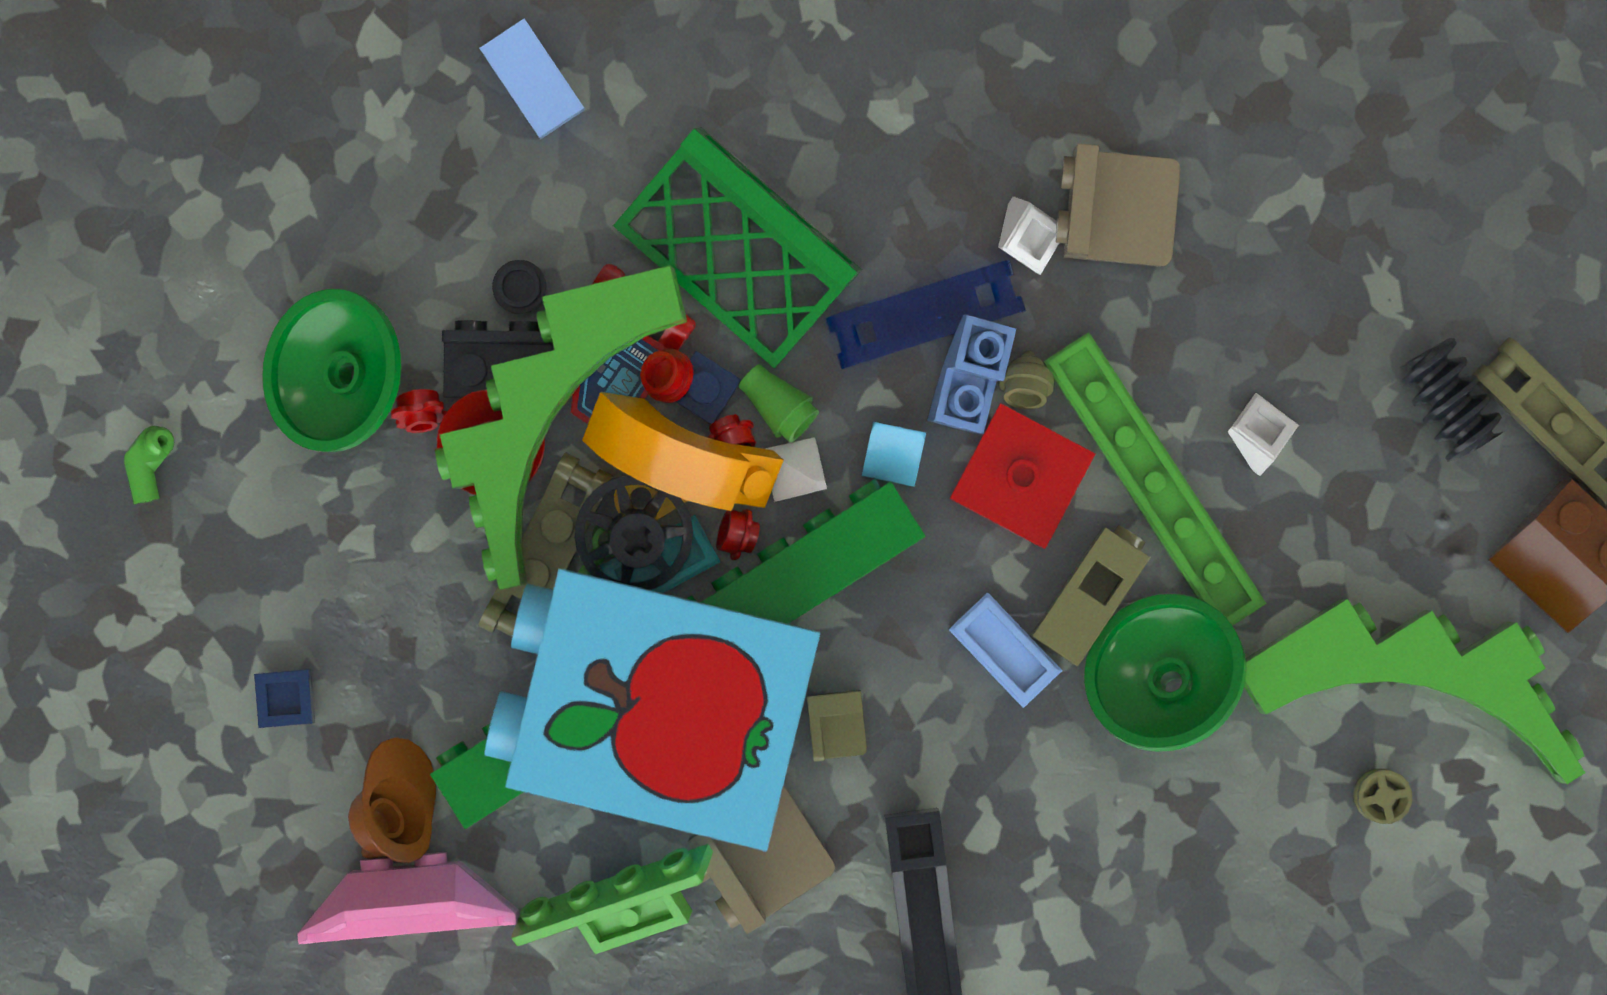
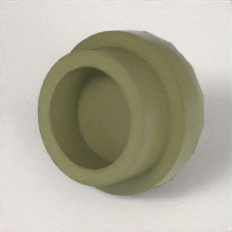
[999,351,1054,409]

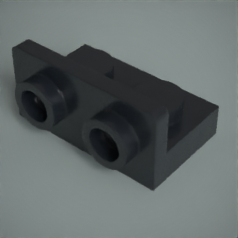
[442,320,553,398]

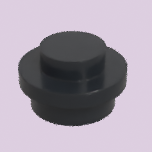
[492,260,547,314]

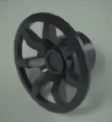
[574,475,693,590]

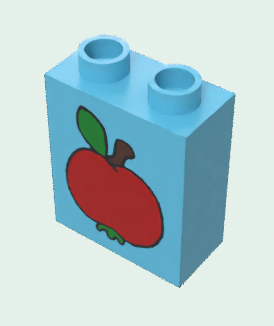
[484,569,820,851]

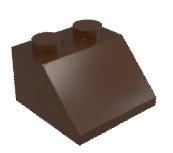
[1487,479,1607,633]

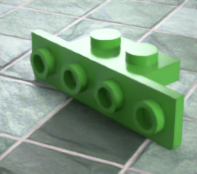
[511,844,713,954]

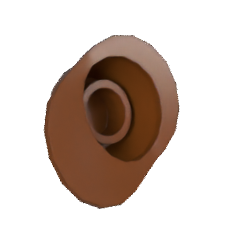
[348,737,436,863]

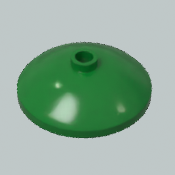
[262,289,401,452]
[1084,594,1246,752]

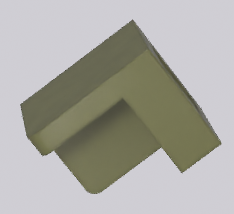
[807,690,867,762]

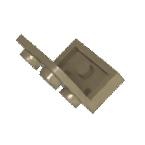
[1055,143,1181,267]
[688,785,835,934]

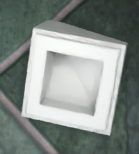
[998,196,1059,275]
[1228,393,1299,476]
[766,437,827,502]

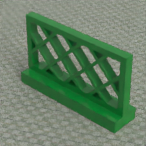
[613,127,863,368]

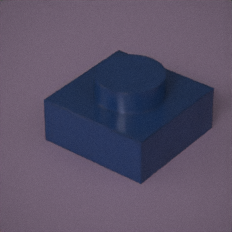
[675,351,742,424]
[254,669,315,728]

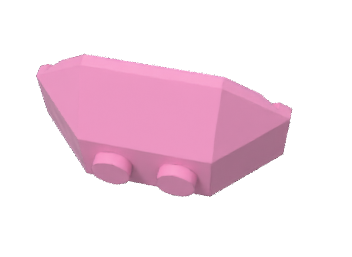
[297,852,520,944]

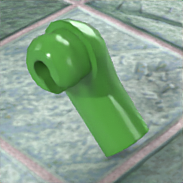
[124,426,174,504]

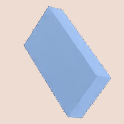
[480,18,585,140]
[948,592,1062,708]

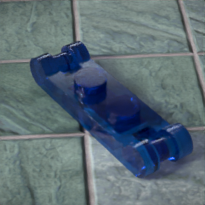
[825,260,1026,370]

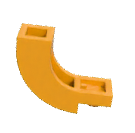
[582,392,784,511]

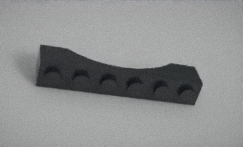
[884,807,962,995]

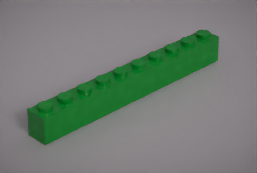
[430,479,926,829]

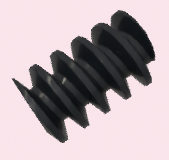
[1399,338,1503,462]

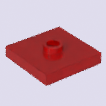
[949,403,1096,549]

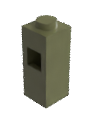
[1030,525,1151,666]

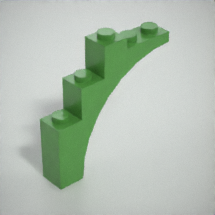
[435,266,687,590]
[1244,599,1585,784]

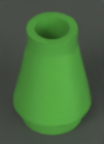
[738,364,819,443]

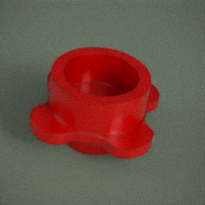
[391,389,447,433]

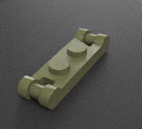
[1471,337,1607,510]
[478,452,614,637]

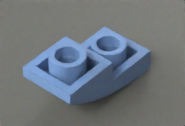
[927,315,1016,434]

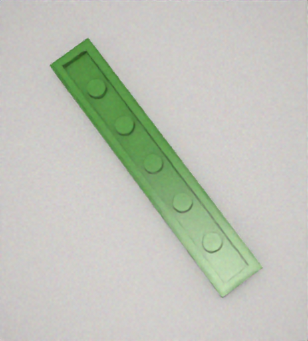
[1043,332,1267,626]

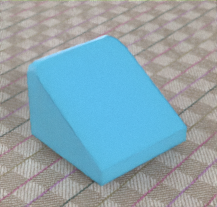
[862,422,926,487]

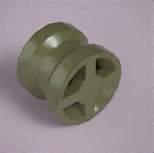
[1353,768,1412,824]

